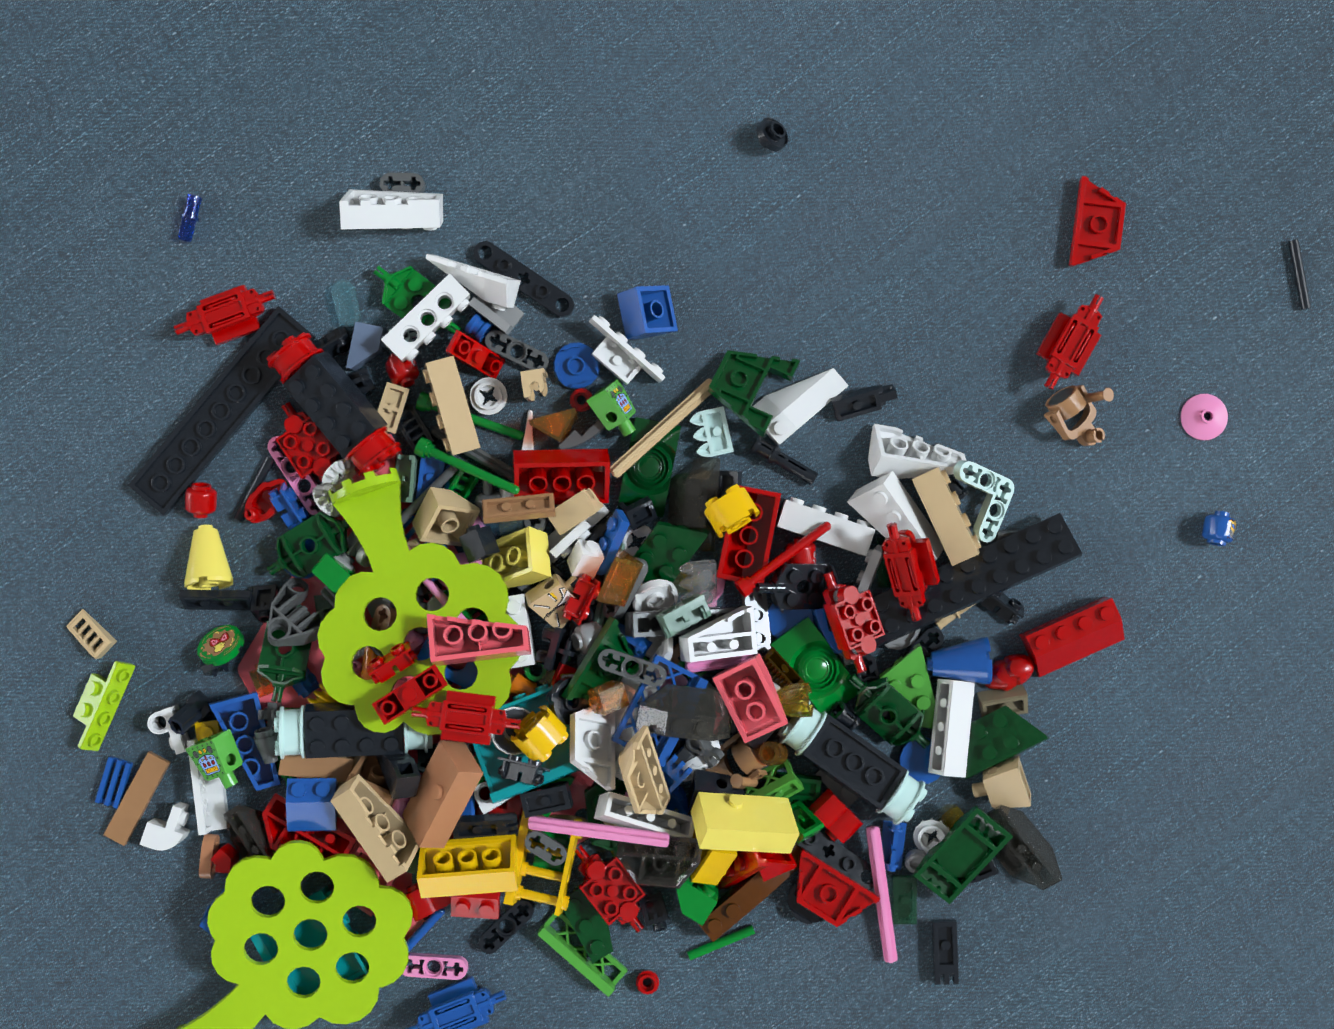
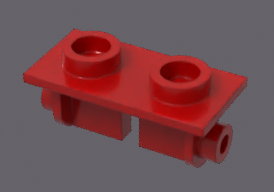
[562,573,601,625]
[367,641,418,684]

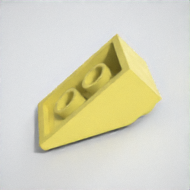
[481,526,551,588]

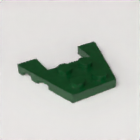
[708,350,800,437]

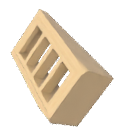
[66,609,117,659]

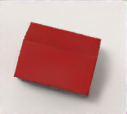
[210,843,239,873]

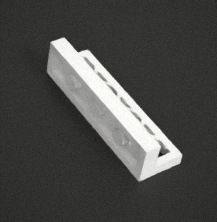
[187,737,230,835]

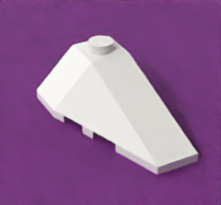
[426,254,521,311]
[868,424,968,479]

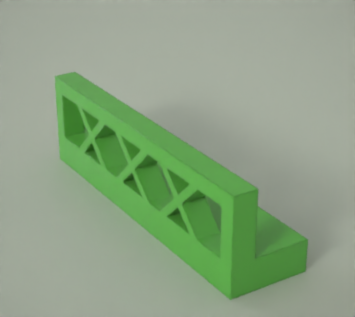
[743,757,804,798]
[537,911,628,997]

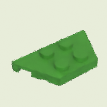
[879,643,935,729]

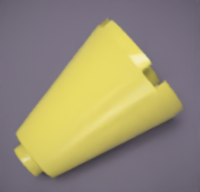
[184,525,233,590]

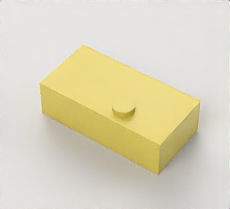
[691,792,799,854]

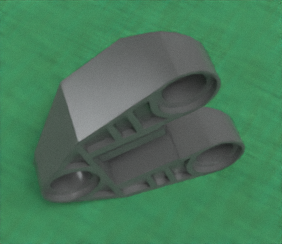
[267,578,332,647]

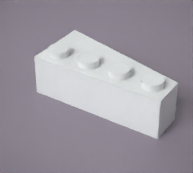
[339,189,443,230]

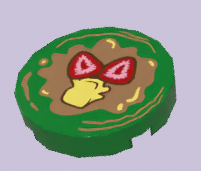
[197,625,244,666]

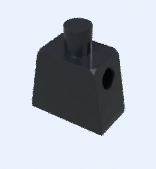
[688,769,744,815]

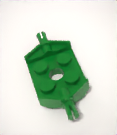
[373,266,461,334]

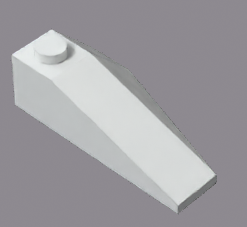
[753,368,848,446]

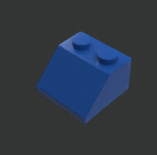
[617,285,678,340]
[286,778,338,832]

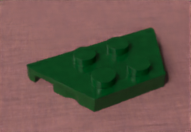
[633,521,709,583]
[561,616,634,700]
[965,706,1049,779]

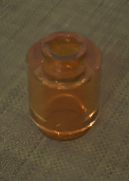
[758,741,788,766]

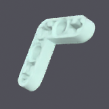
[953,460,1014,543]

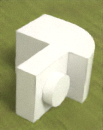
[140,802,190,850]

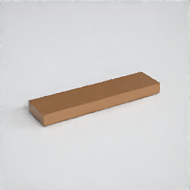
[104,751,171,846]

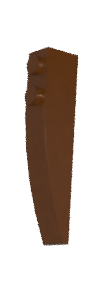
[699,845,801,942]

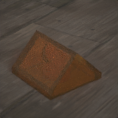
[529,408,579,443]
[596,548,644,607]

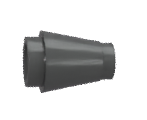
[253,726,278,764]

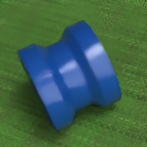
[464,313,493,343]

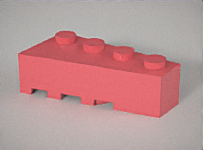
[427,614,531,666]

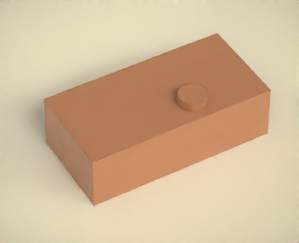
[402,740,483,848]

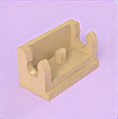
[520,368,548,402]
[377,382,410,434]
[548,488,604,535]

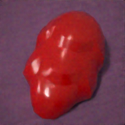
[244,479,288,523]
[984,654,1034,691]

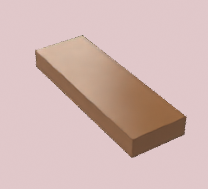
[482,493,556,524]
[278,755,354,782]

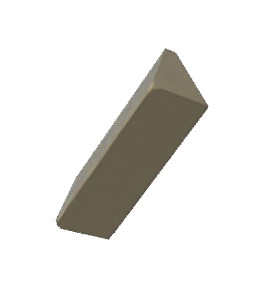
[977,685,1028,718]

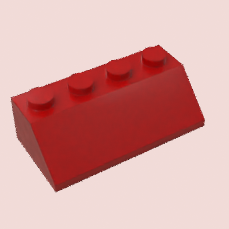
[513,449,610,505]
[717,485,781,585]
[1019,597,1125,677]

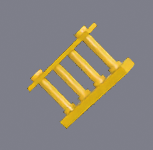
[503,811,583,916]

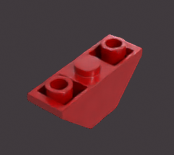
[446,330,506,379]
[372,664,448,725]

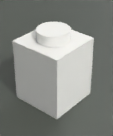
[567,539,604,580]

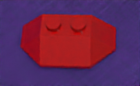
[262,793,357,858]

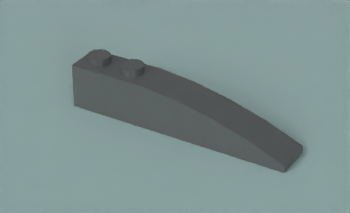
[624,607,739,638]

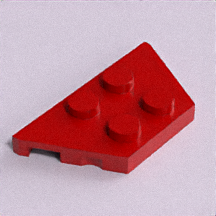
[1069,176,1126,267]
[796,848,881,927]
[718,851,768,889]

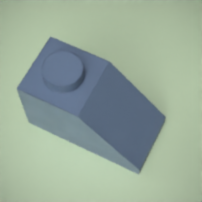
[346,322,387,371]

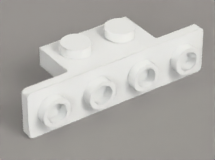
[589,315,665,385]
[548,504,609,564]

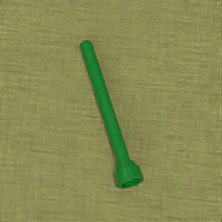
[416,392,525,440]
[414,437,520,495]

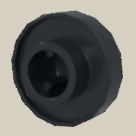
[756,117,788,152]

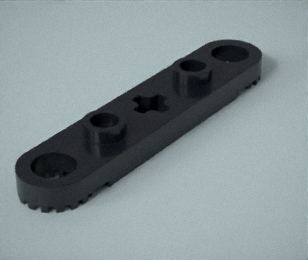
[474,241,574,317]
[795,831,874,889]

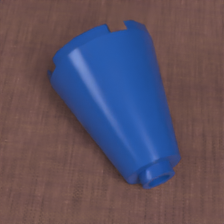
[926,637,993,685]

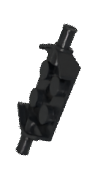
[756,563,854,612]

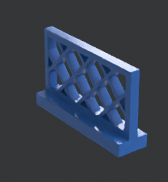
[611,654,709,767]

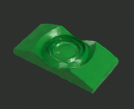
[770,616,858,715]

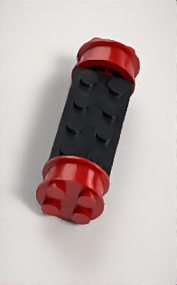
[266,332,402,478]

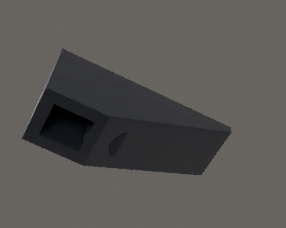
[376,751,421,799]

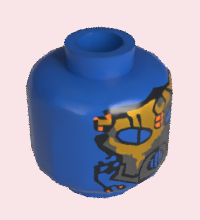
[1202,511,1236,546]

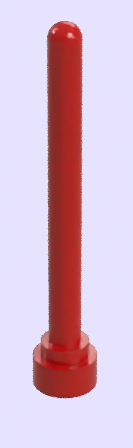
[734,522,831,598]

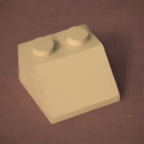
[412,487,480,546]

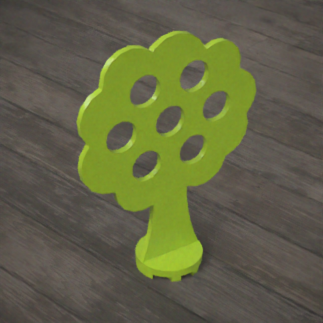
[317,468,520,735]
[176,840,413,1029]

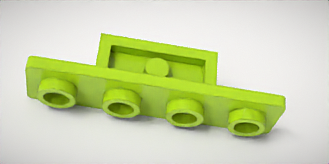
[73,661,135,751]

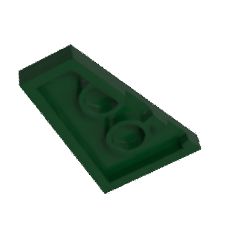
[563,888,613,963]

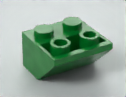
[674,863,718,926]

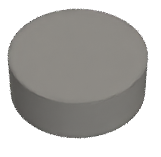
[905,849,926,873]

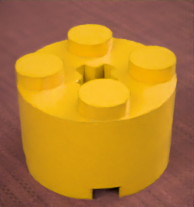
[704,484,760,538]
[510,705,569,762]

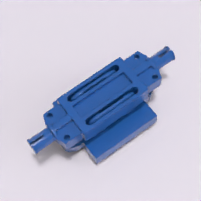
[406,976,507,1029]

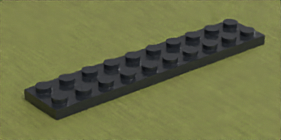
[128,306,316,516]
[873,513,1082,648]

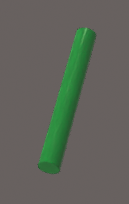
[687,925,755,961]

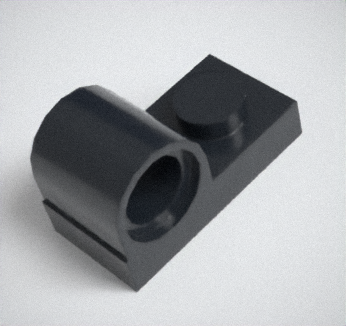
[520,781,574,818]

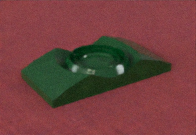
[617,417,681,517]
[913,806,1013,904]

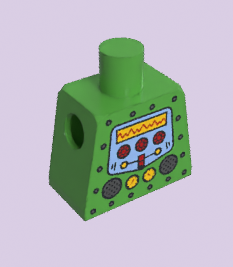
[586,379,636,437]
[186,729,243,789]

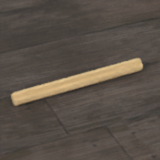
[610,378,712,478]

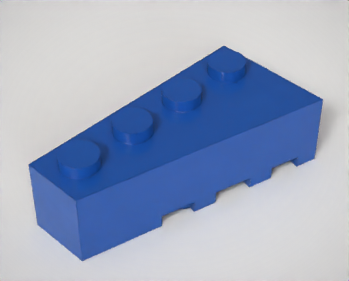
[209,691,280,791]

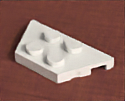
[570,699,615,791]

